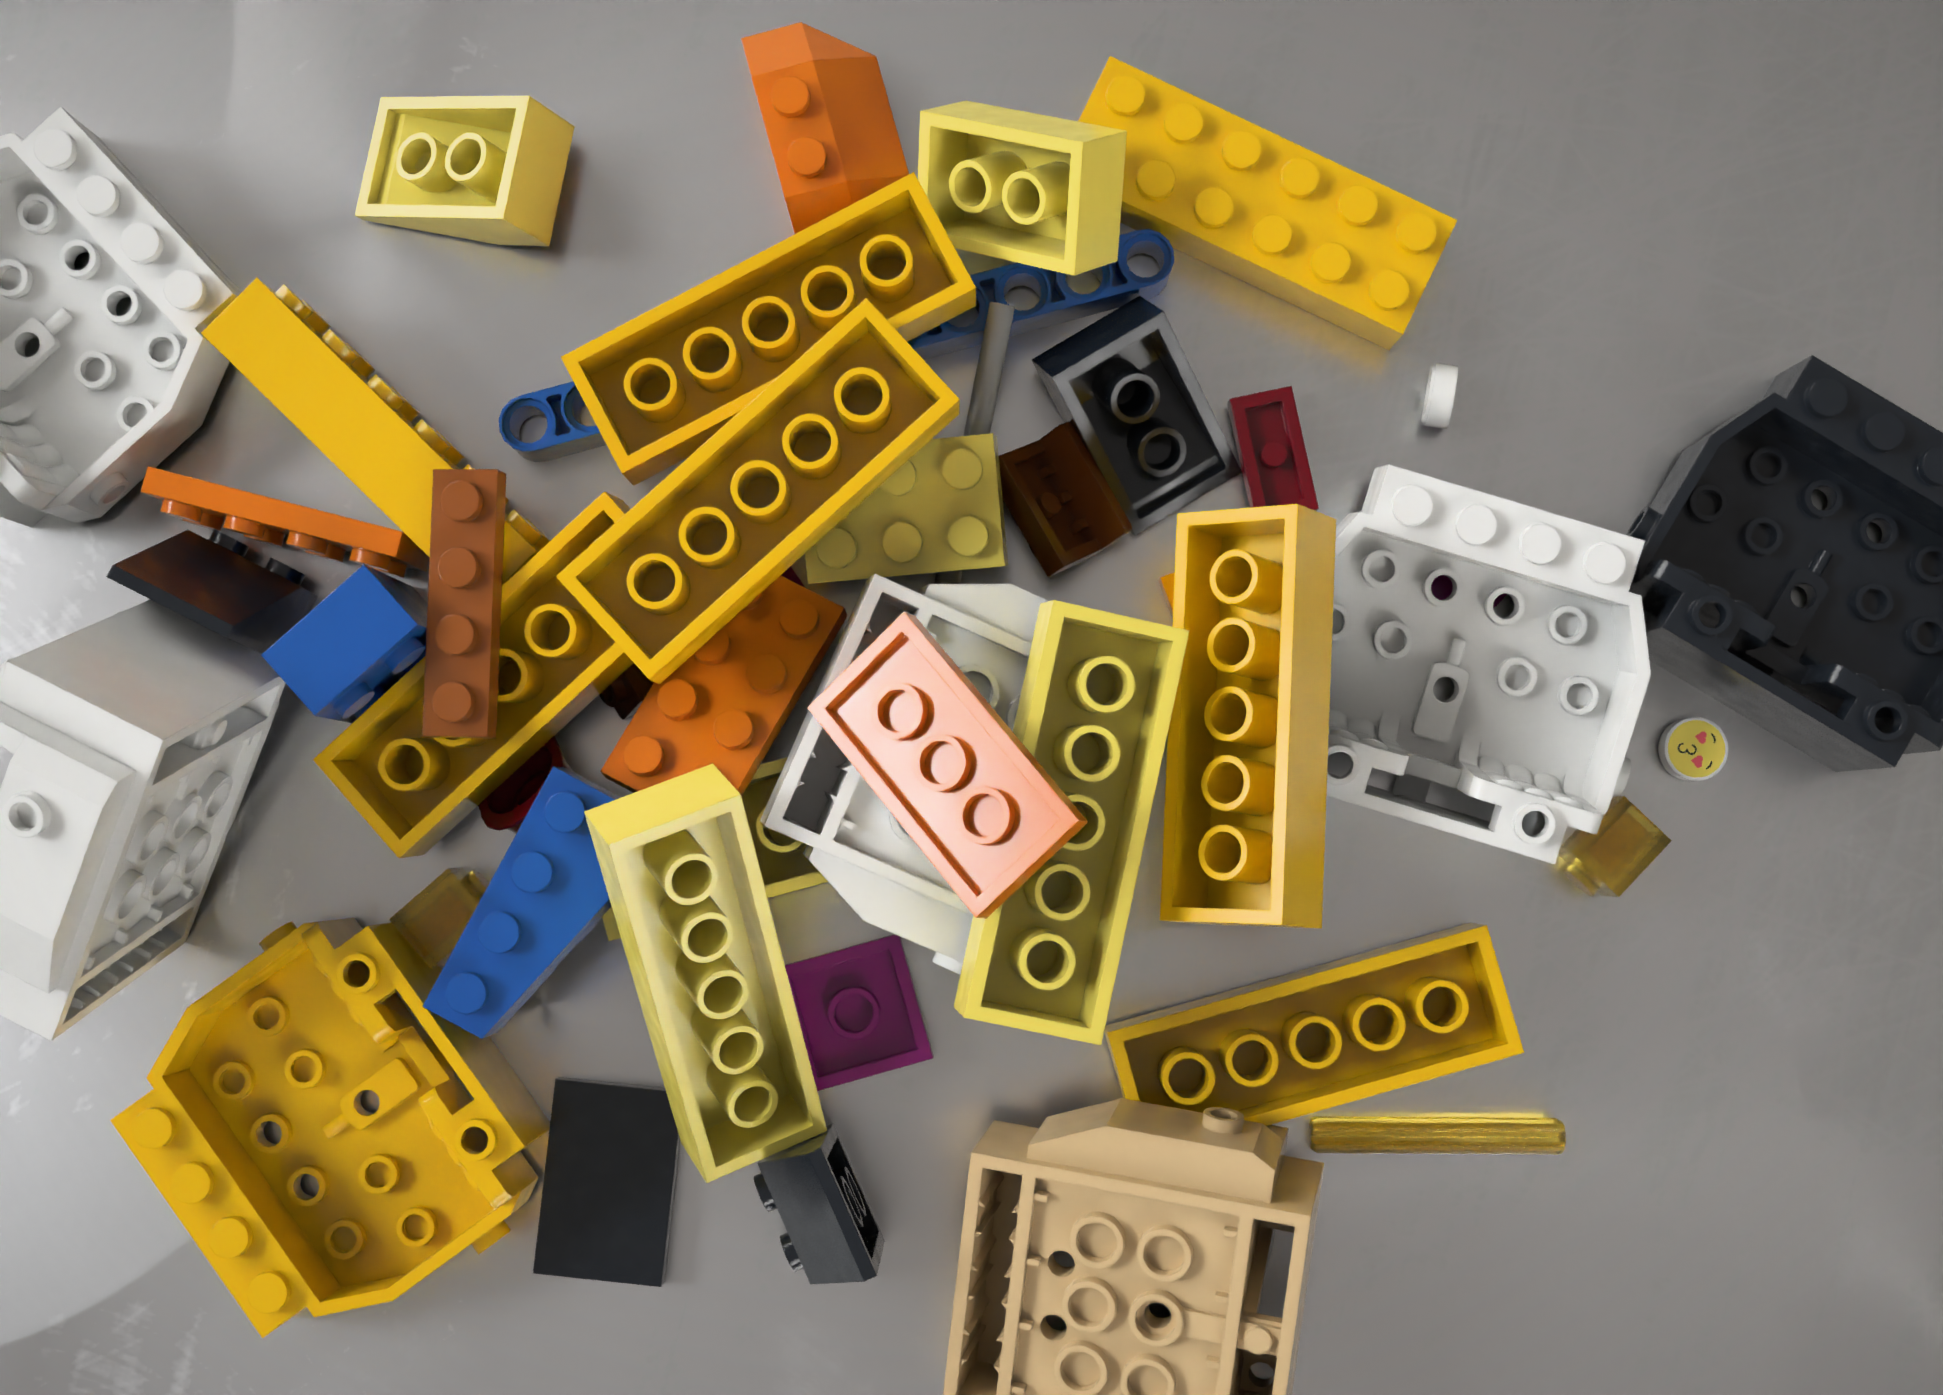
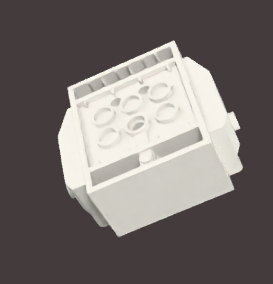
[0,107,241,528]
[1327,464,1651,865]
[760,574,1168,974]
[0,599,286,1041]

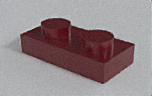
[1227,386,1319,511]

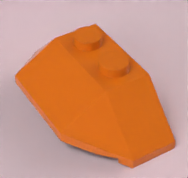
[741,22,909,234]

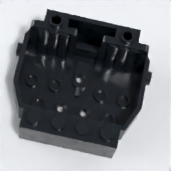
[1626,355,1943,772]

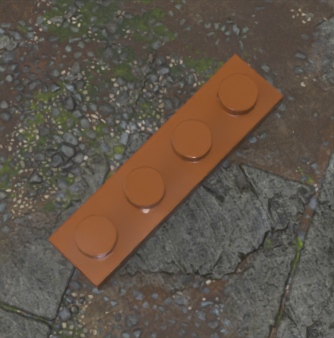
[422,469,506,739]

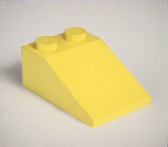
[355,96,575,246]

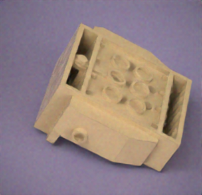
[943,1098,1324,1395]

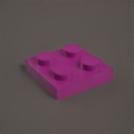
[785,934,934,1091]

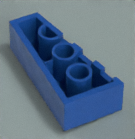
[422,766,622,1039]

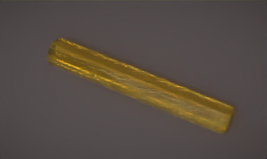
[1308,1116,1566,1155]

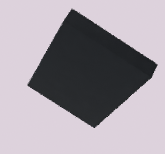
[533,1077,680,1287]

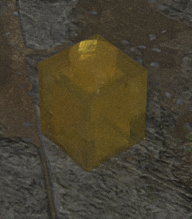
[1558,796,1672,897]
[389,867,490,969]

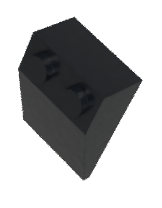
[1032,296,1242,536]
[106,529,318,654]
[754,1123,885,1284]

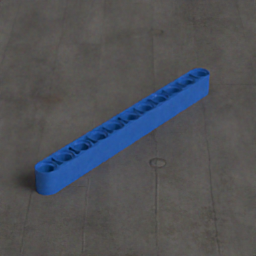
[499,229,1174,462]

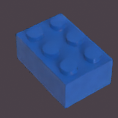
[261,564,428,723]

